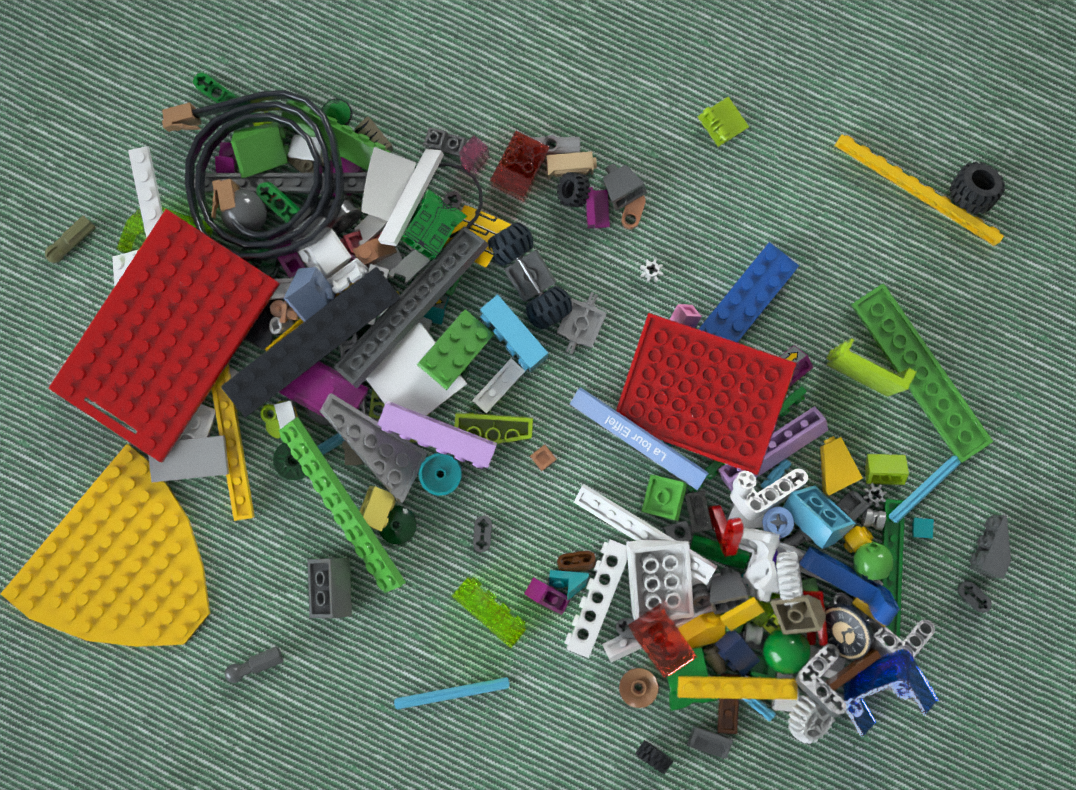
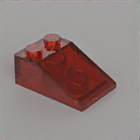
[628,603,697,679]

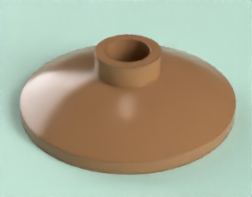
[619,668,658,708]

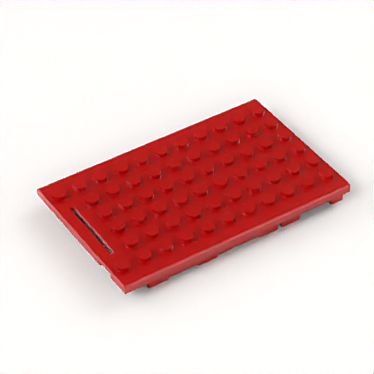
[48,209,280,463]

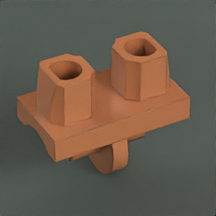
[270,300,299,323]

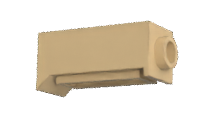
[547,152,597,180]

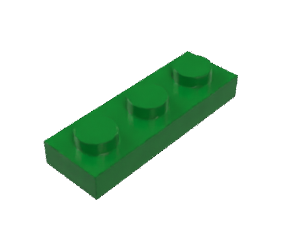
[689,535,750,569]

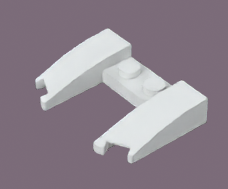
[354,215,442,284]

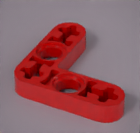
[708,505,744,557]

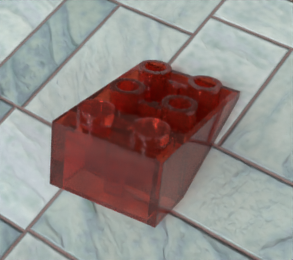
[490,130,550,202]

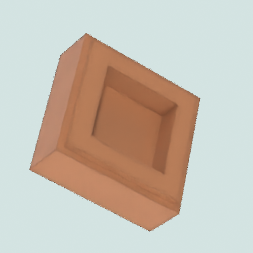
[530,445,557,471]

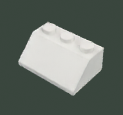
[291,217,351,279]

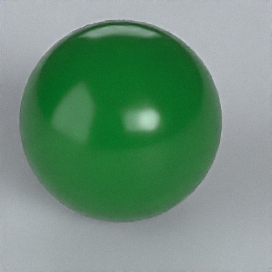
[763,628,811,675]

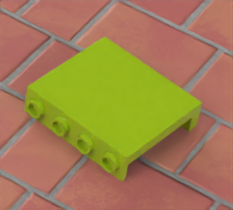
[826,338,916,397]

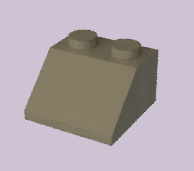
[770,595,826,634]

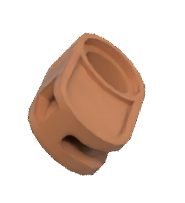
[621,195,646,229]

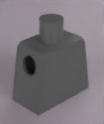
[603,164,647,211]
[710,567,749,614]

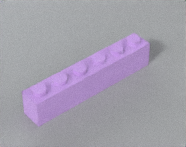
[377,401,497,469]
[718,406,828,491]

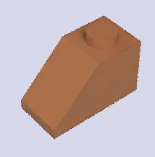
[353,238,397,268]

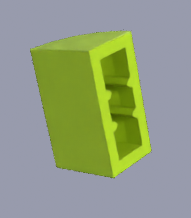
[865,454,909,485]

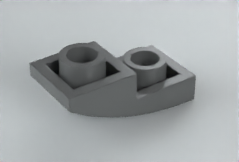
[423,127,467,158]

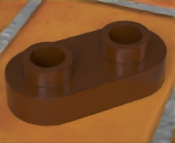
[557,551,596,572]

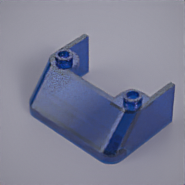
[844,650,938,737]

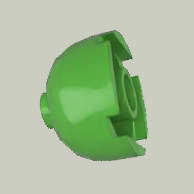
[853,542,893,580]

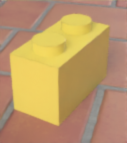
[360,486,396,531]

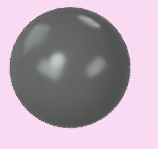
[220,189,267,235]

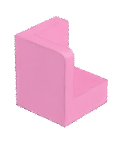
[669,304,702,328]

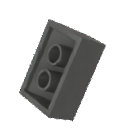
[307,558,352,618]

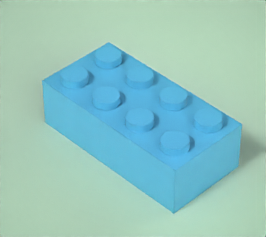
[480,294,548,372]

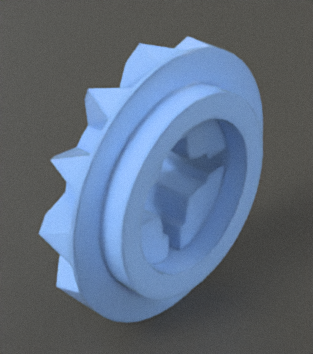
[762,507,794,538]

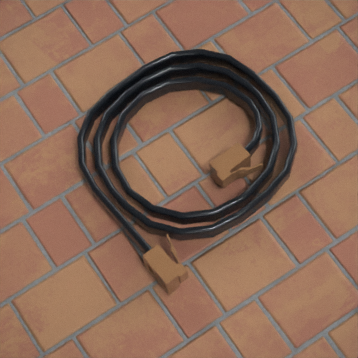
[162,90,344,261]

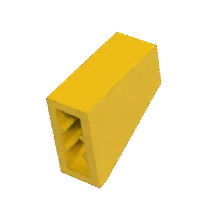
[820,436,863,496]

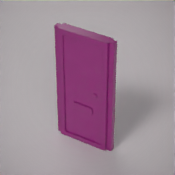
[279,362,369,418]

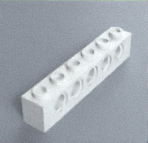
[565,539,628,658]

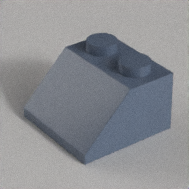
[284,267,336,322]

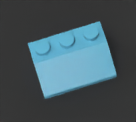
[783,485,856,549]

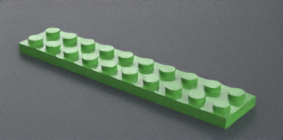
[851,283,993,463]
[279,417,406,593]

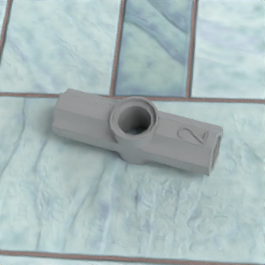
[523,135,580,155]

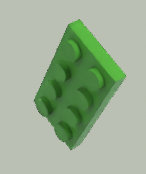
[417,309,494,390]

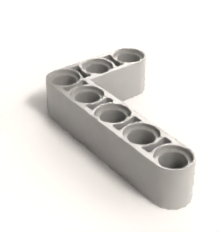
[828,593,935,669]

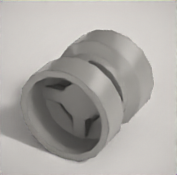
[861,508,886,531]

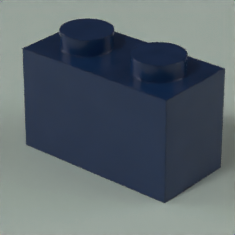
[715,630,760,676]

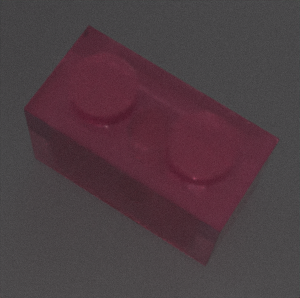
[459,135,490,174]

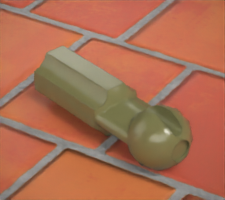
[45,215,96,263]

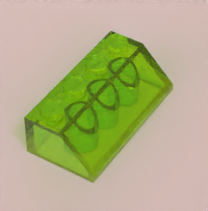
[451,577,527,649]

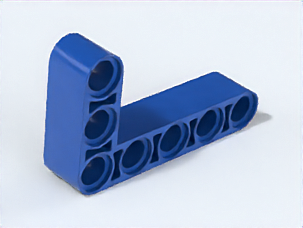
[799,546,900,626]

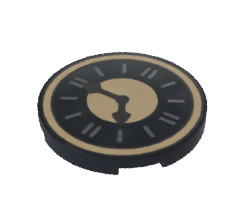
[824,603,874,660]

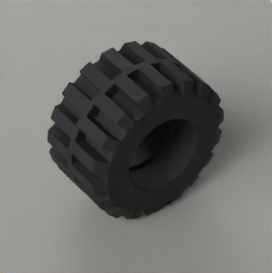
[950,162,1005,214]

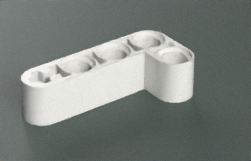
[730,469,808,520]

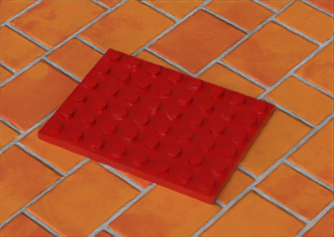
[616,313,797,475]

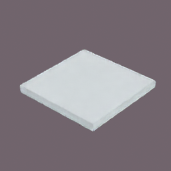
[366,322,467,416]

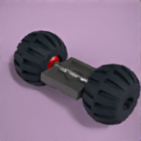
[488,222,572,329]

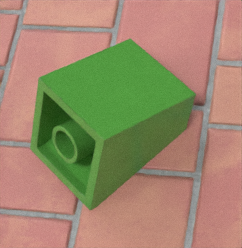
[231,122,289,178]

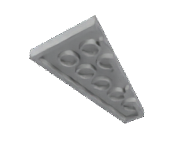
[320,393,427,504]

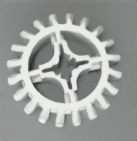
[776,551,803,605]
[788,691,837,744]

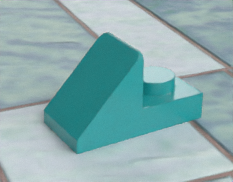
[549,570,589,600]

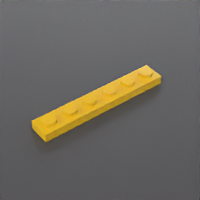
[678,676,798,700]

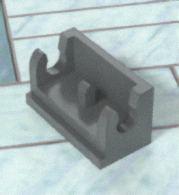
[836,490,870,521]
[687,725,733,759]

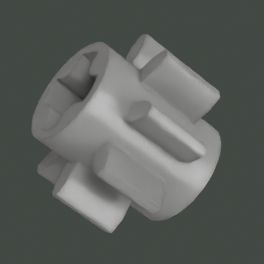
[862,483,887,507]

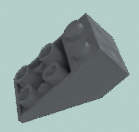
[970,515,1011,579]

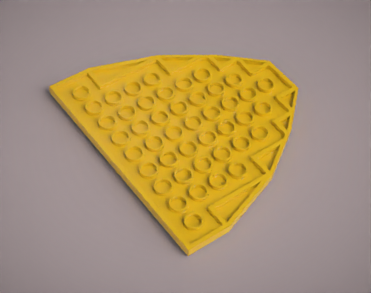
[1,444,210,647]

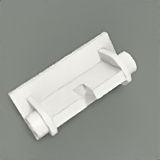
[327,258,369,294]

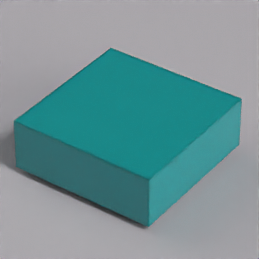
[912,518,934,539]

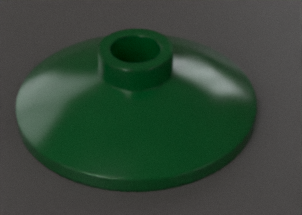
[379,506,417,544]

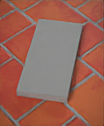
[149,435,229,482]

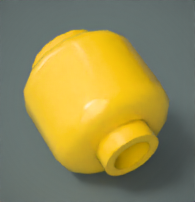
[843,526,873,553]

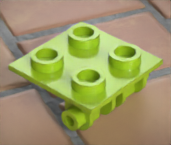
[697,96,749,147]

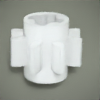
[640,259,663,283]

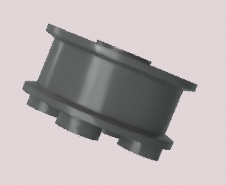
[324,194,362,235]

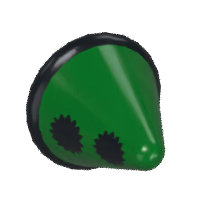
[321,98,352,126]

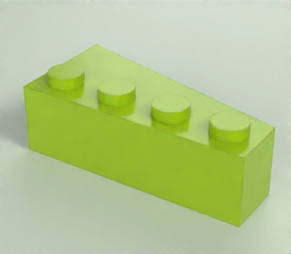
[454,412,533,444]

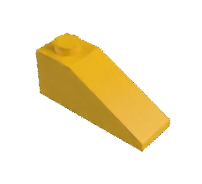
[663,611,726,654]

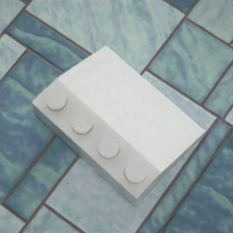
[626,540,694,624]

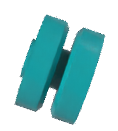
[419,452,463,496]

